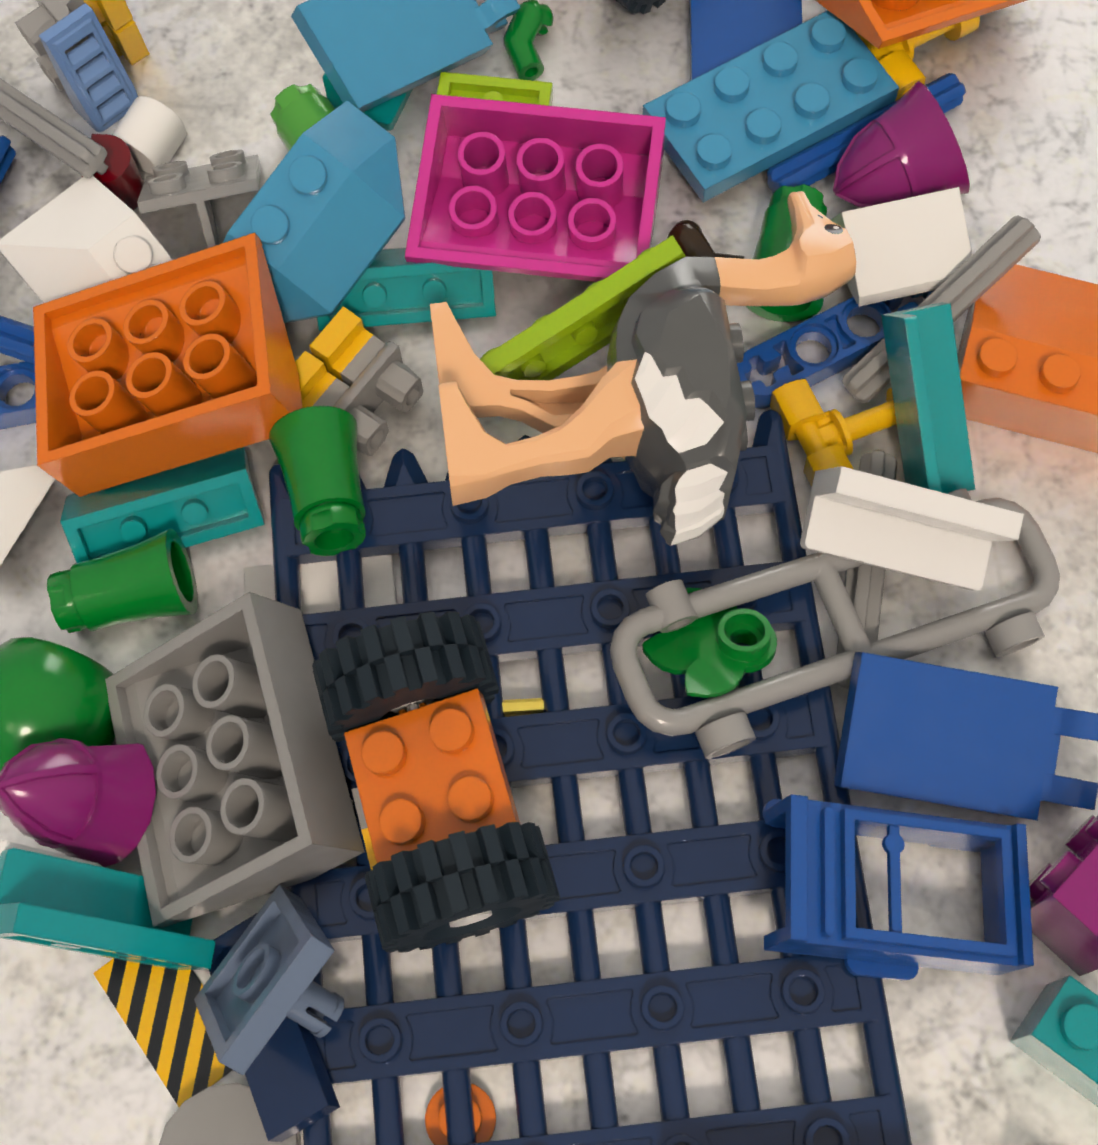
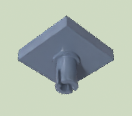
[194,884,345,1075]

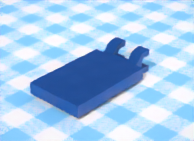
[834,652,1098,821]

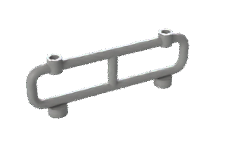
[610,489,1060,759]

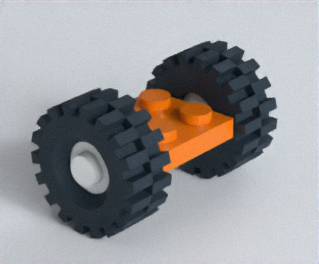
[312,611,560,953]

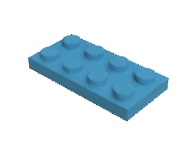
[642,11,899,203]

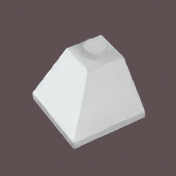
[0,175,173,303]

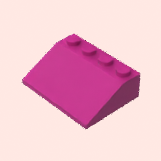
[405,94,666,282]

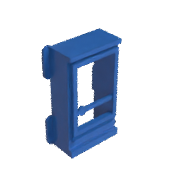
[762,794,1034,981]

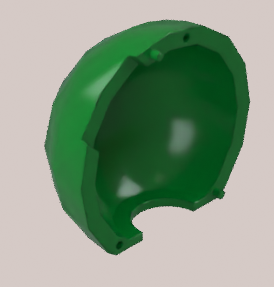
[0,637,115,771]

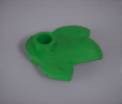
[642,588,777,698]

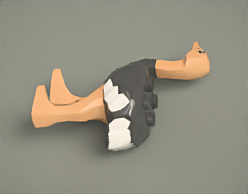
[430,191,856,546]

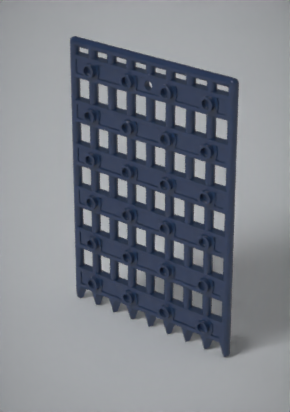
[269,410,912,1145]

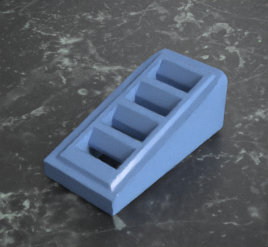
[39,3,138,132]

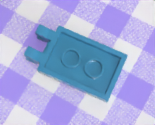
[291,0,521,112]

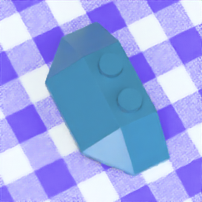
[223,101,405,323]

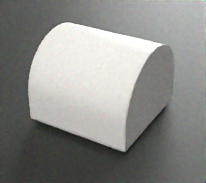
[112,96,187,175]

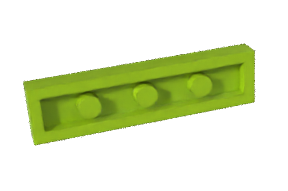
[480,235,686,380]

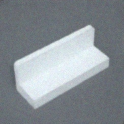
[800,466,1024,591]

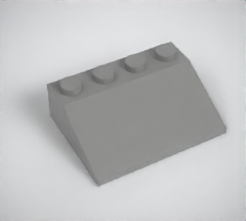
[105,592,365,928]

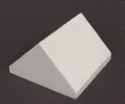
[831,187,972,307]

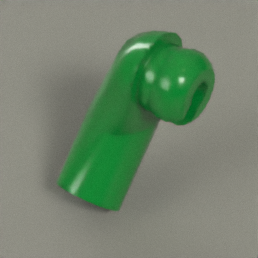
[503,0,553,81]

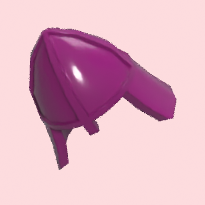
[833,81,970,208]
[0,738,156,868]

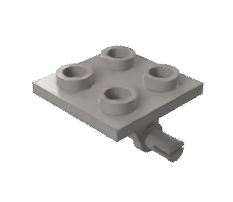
[137,150,261,248]

